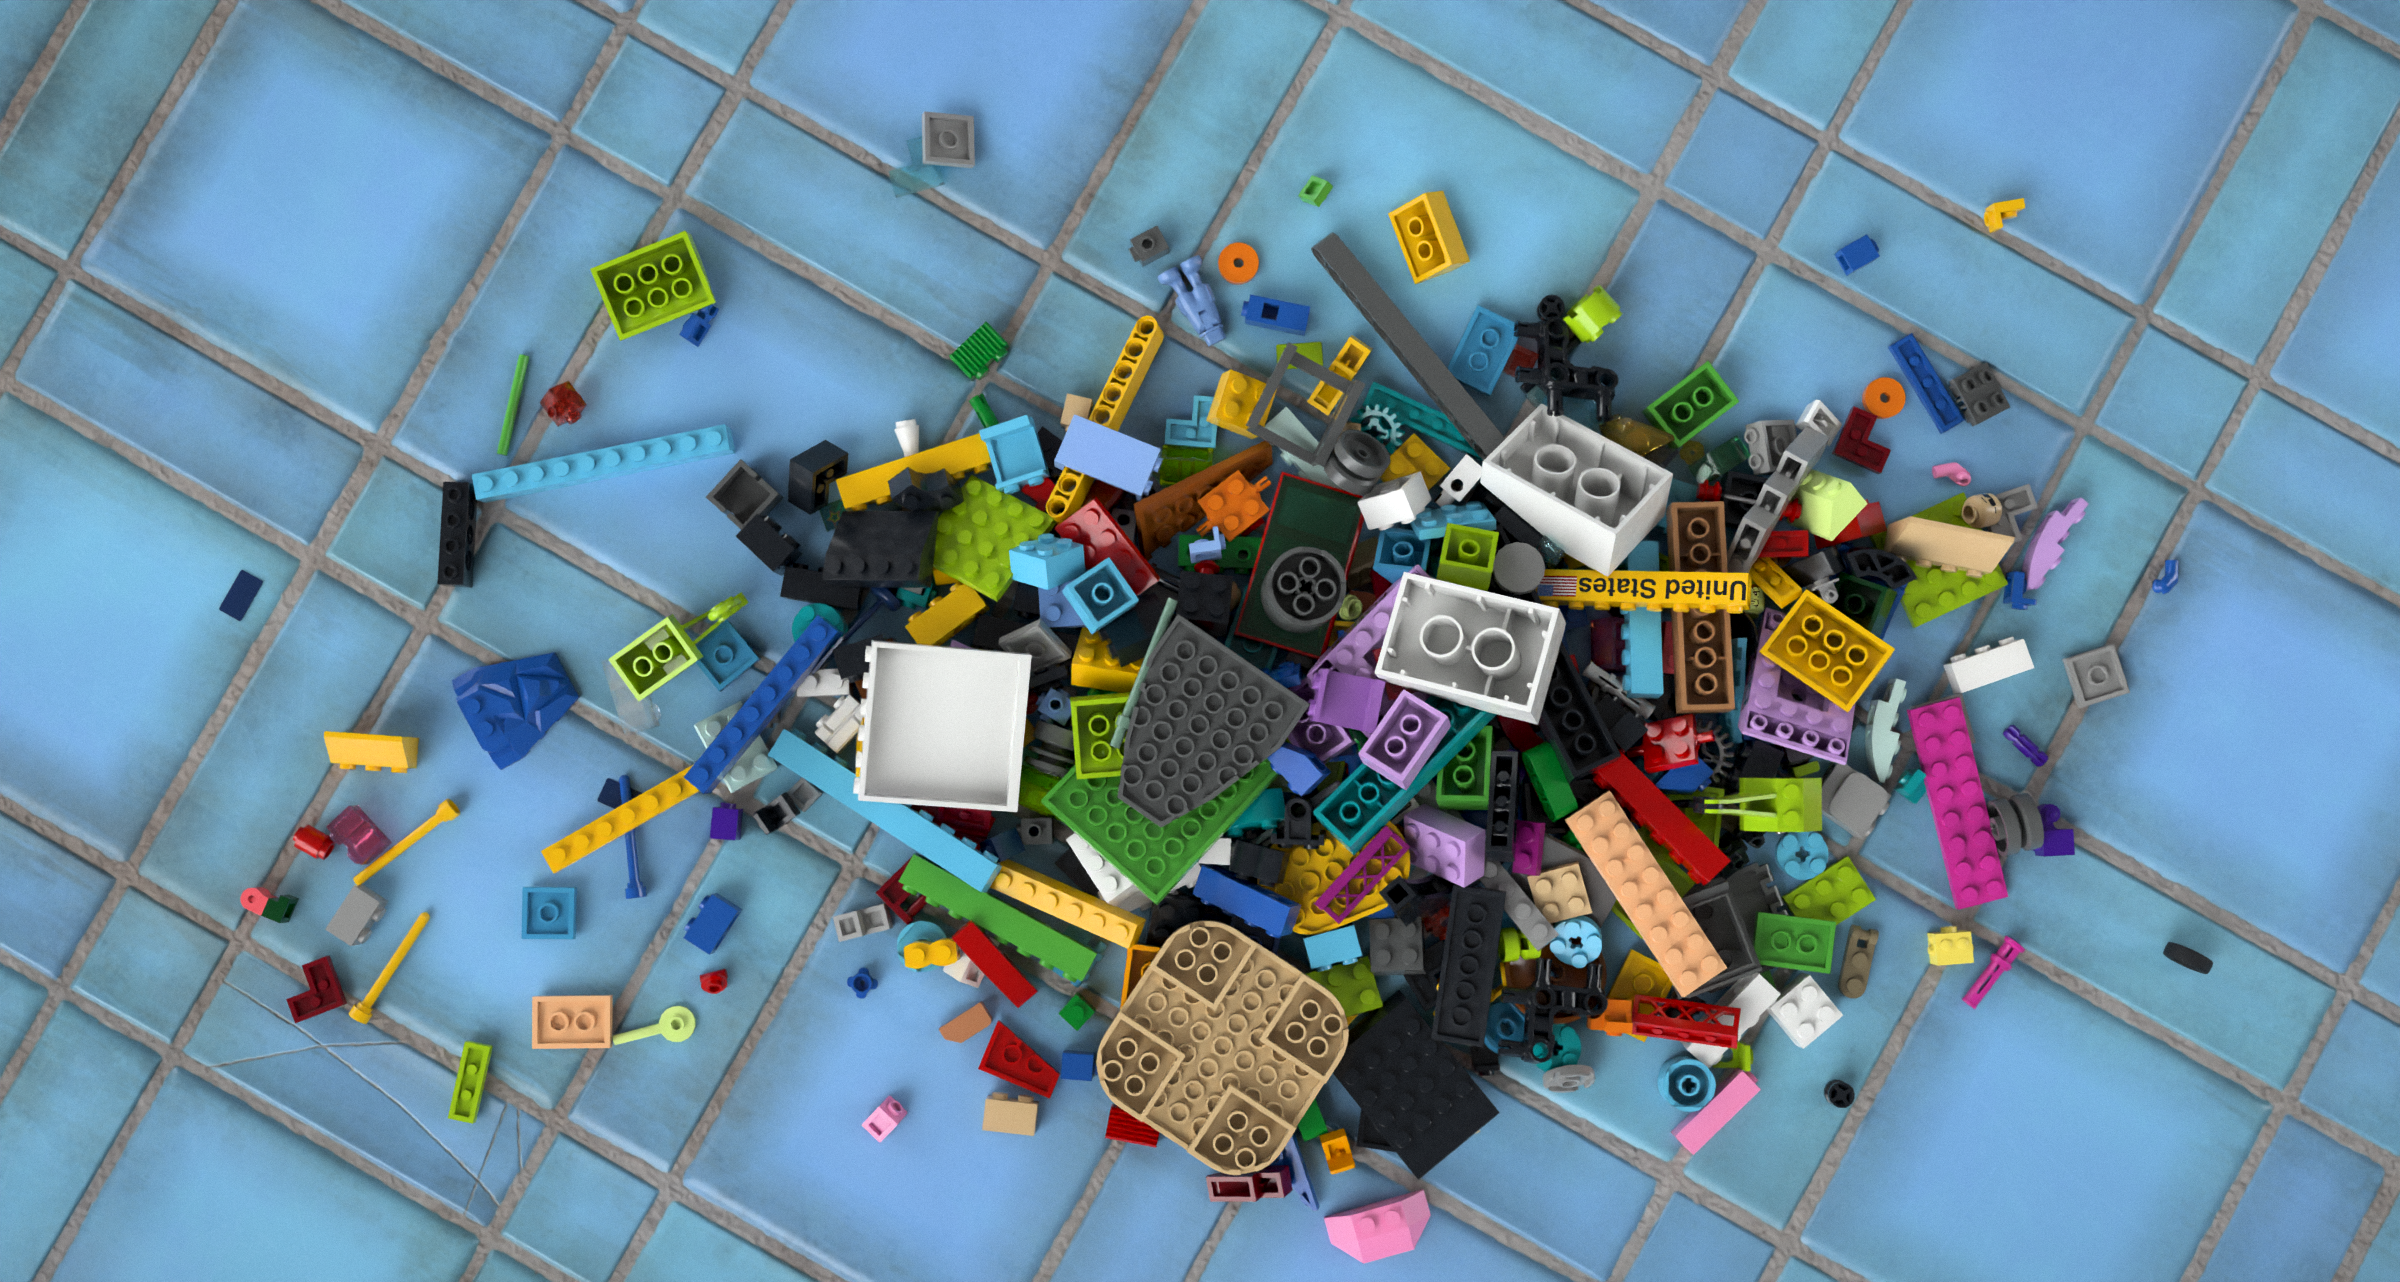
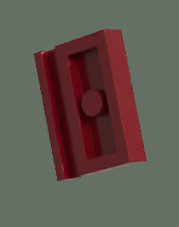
[937,807,992,839]

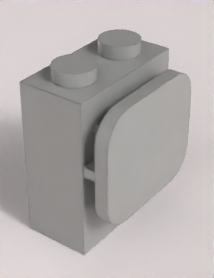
[1822,761,1892,838]

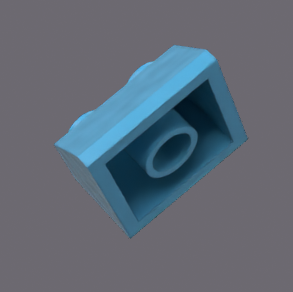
[1373,528,1433,584]

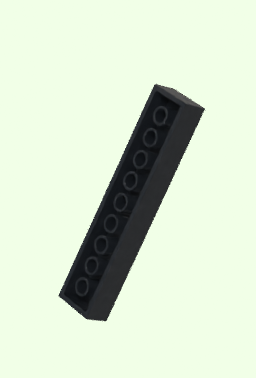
[1488,524,1621,783]

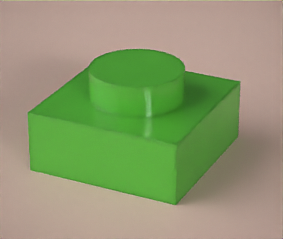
[1298,175,1333,207]

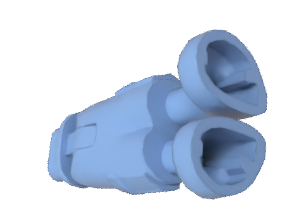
[1157,255,1226,347]

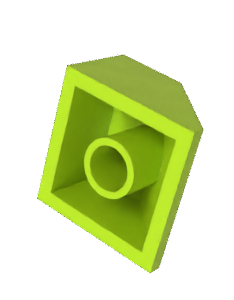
[1436,523,1499,592]

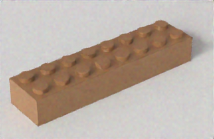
[1666,501,1735,714]

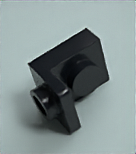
[1470,1043,1500,1076]

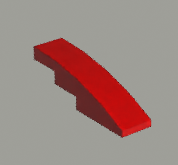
[951,919,1038,1008]

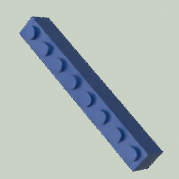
[684,615,843,794]

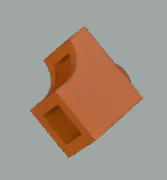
[1586,997,1633,1036]

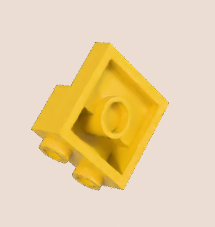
[1379,433,1450,491]

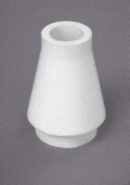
[894,419,919,457]

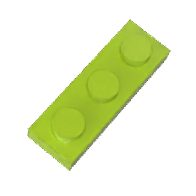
[448,1040,493,1124]

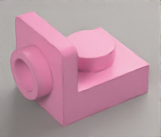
[862,1096,907,1142]

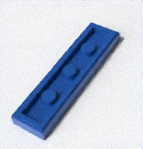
[1888,333,1965,434]

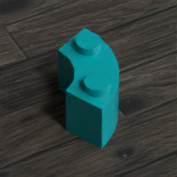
[1223,788,1285,838]

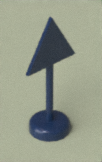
[811,587,902,675]

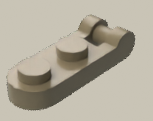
[1838,924,1879,998]

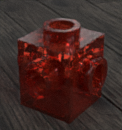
[540,381,587,427]
[1423,904,1450,940]

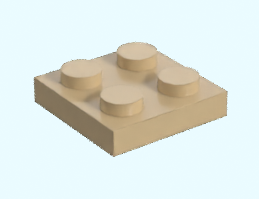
[1527,861,1592,923]

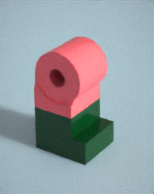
[240,887,299,923]

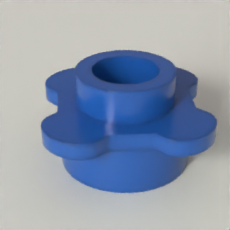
[847,967,878,999]

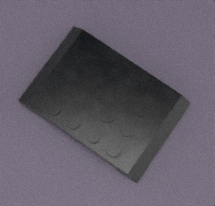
[1333,990,1500,1180]

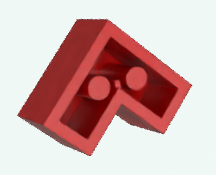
[1813,499,1887,549]

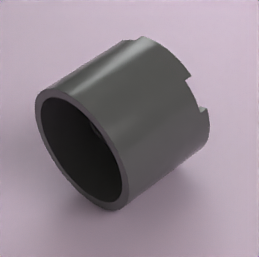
[1261,546,1347,633]

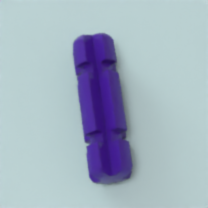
[2003,725,2049,767]

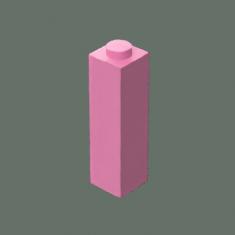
[1671,1068,1761,1155]

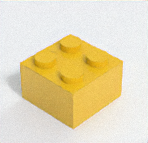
[1206,369,1277,439]

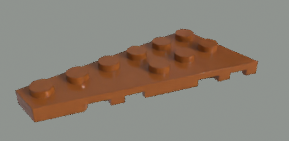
[1134,441,1273,561]

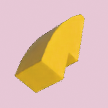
[1307,335,1373,415]

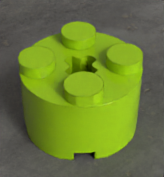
[1562,284,1623,343]

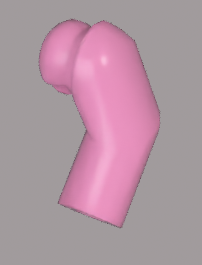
[1932,462,1971,486]

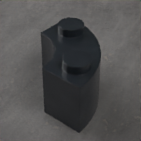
[888,467,964,512]
[1841,547,1917,590]

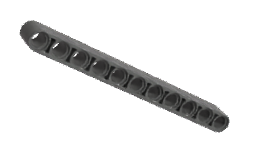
[1311,232,1505,460]

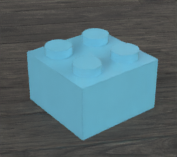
[1009,533,1086,590]
[1062,557,1139,635]
[1301,922,1362,972]

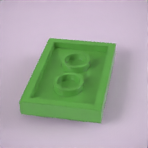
[1752,911,1836,974]

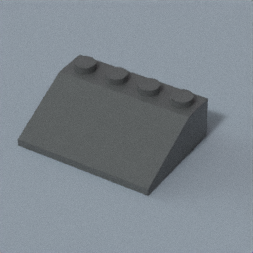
[1507,833,1617,939]

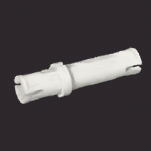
[1582,661,1656,719]

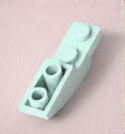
[1865,678,1907,783]

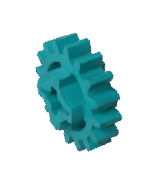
[1351,403,1405,454]

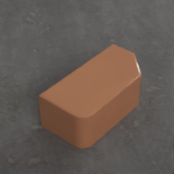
[939,1001,993,1043]

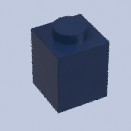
[979,827,1026,863]

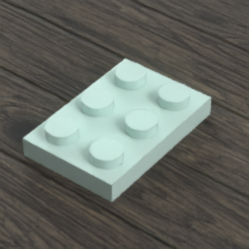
[694,701,778,793]

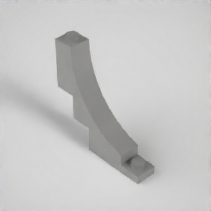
[1727,426,1830,573]

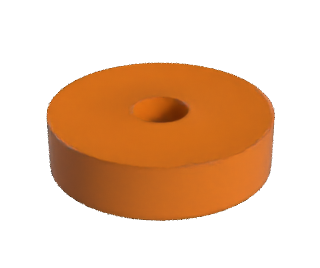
[1218,242,1259,285]
[1862,377,1906,419]

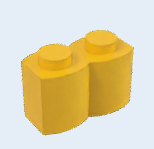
[904,938,960,969]

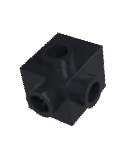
[1718,832,1750,880]

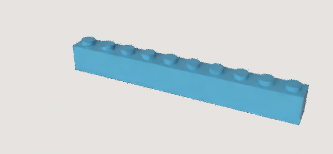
[471,424,735,503]
[768,728,1003,893]

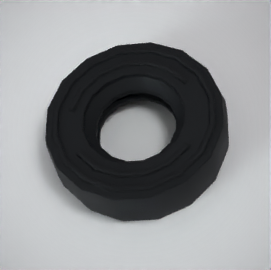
[2163,942,2213,974]

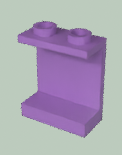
[1307,668,1386,733]

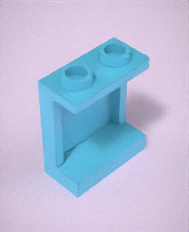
[979,415,1050,494]

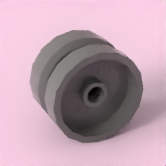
[1324,429,1390,495]
[1986,793,2044,856]

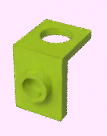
[1712,1041,1753,1071]

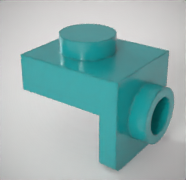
[896,583,938,610]
[1894,769,1926,804]

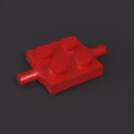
[1627,714,1716,774]

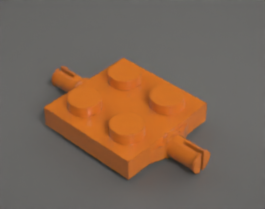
[1196,470,1271,543]

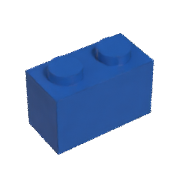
[683,893,743,955]

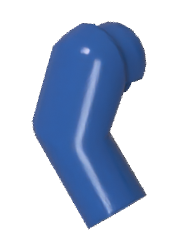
[2152,560,2179,594]

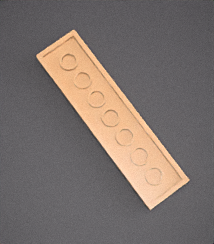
[1564,790,1727,997]

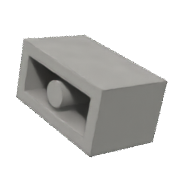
[325,884,388,946]

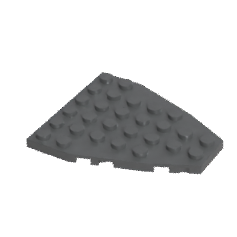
[1117,614,1310,827]

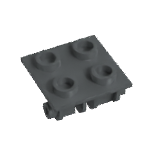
[1949,363,2010,427]

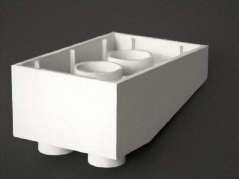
[1480,403,1673,577]
[1375,572,1566,725]

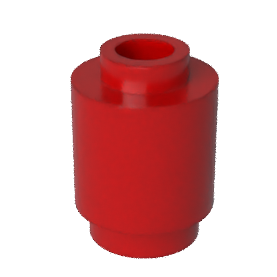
[293,825,335,860]

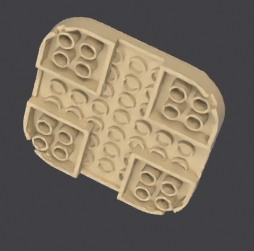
[1096,920,1349,1175]

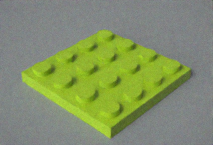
[933,475,1056,602]
[1869,492,2008,628]

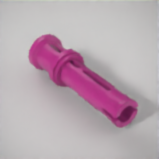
[1961,936,2025,1009]

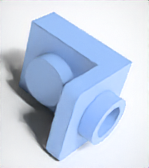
[1189,526,1226,563]

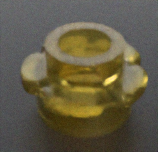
[1680,440,1705,465]

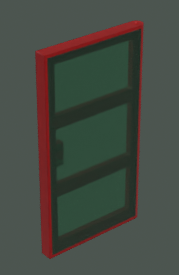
[1234,472,1364,660]

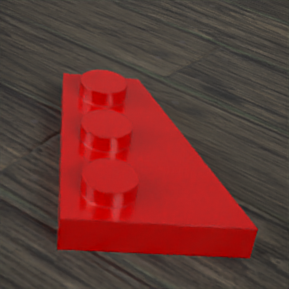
[978,1020,1060,1099]

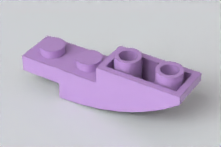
[2022,497,2089,591]

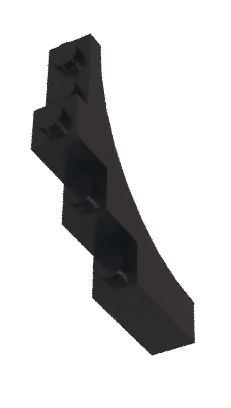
[1379,841,1504,927]

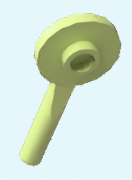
[612,1006,696,1045]

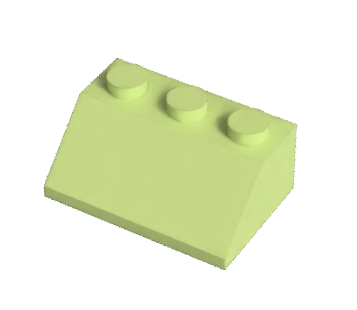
[1787,469,1868,541]

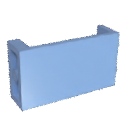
[1054,414,1163,501]

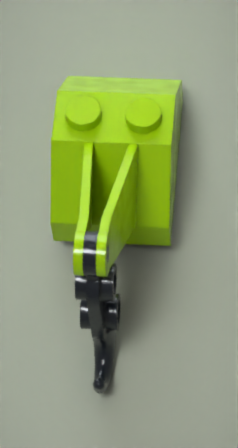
[1671,778,1822,832]

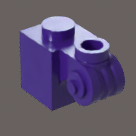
[2033,804,2075,857]

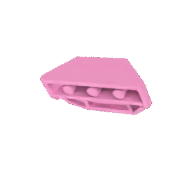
[1324,1189,1431,1264]

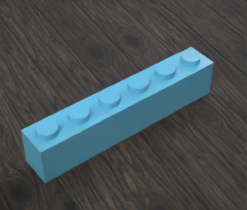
[1620,541,1664,699]

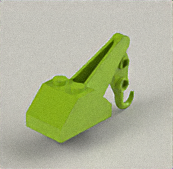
[608,592,749,702]

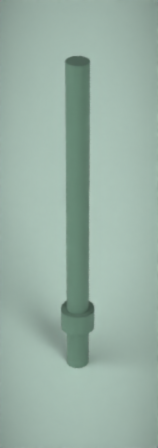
[1110,598,1178,749]

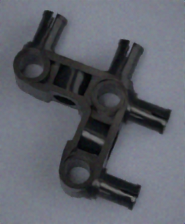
[1514,317,1619,422]
[1498,958,1608,1064]

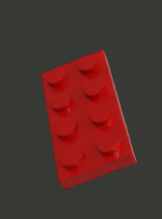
[1055,497,1160,596]

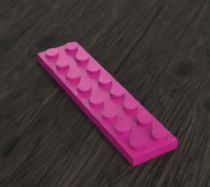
[1907,697,2008,910]

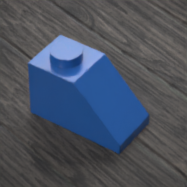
[1655,757,1714,795]

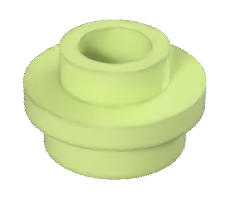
[1338,594,1362,620]

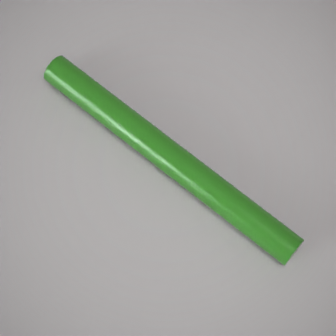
[497,354,529,456]

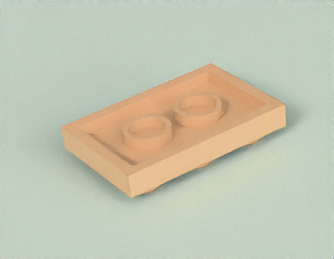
[532,995,613,1049]

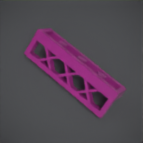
[1314,825,1410,924]

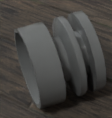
[1024,720,1075,778]

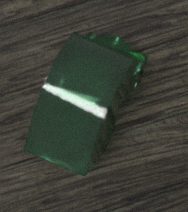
[1688,435,1750,484]

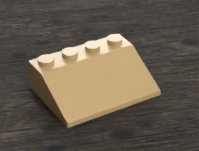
[1883,516,2015,578]

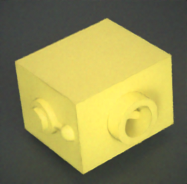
[1927,926,1974,966]

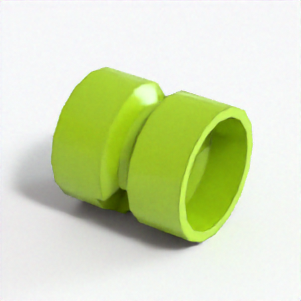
[1498,927,1541,963]

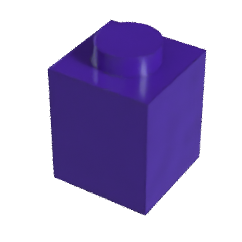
[710,802,743,841]

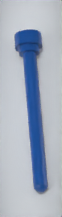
[619,775,647,899]

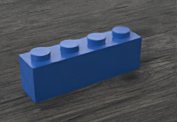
[1192,864,1301,938]

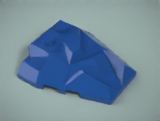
[452,653,580,770]

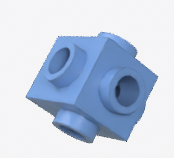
[1036,688,1071,728]

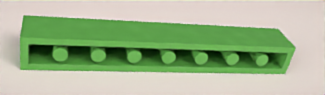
[898,853,1098,983]

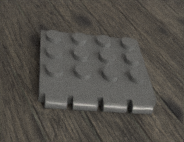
[1682,862,1789,993]

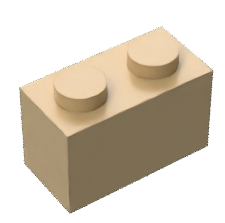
[982,1092,1039,1136]

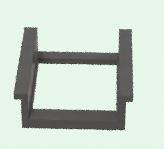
[1246,342,1366,467]
[1672,880,1762,999]

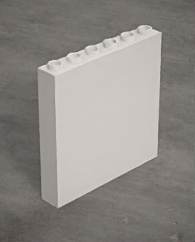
[853,640,1032,812]

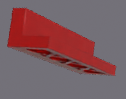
[1631,994,1741,1049]

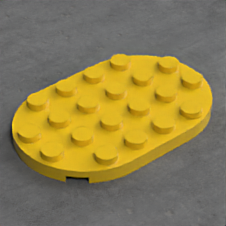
[1257,821,1411,935]

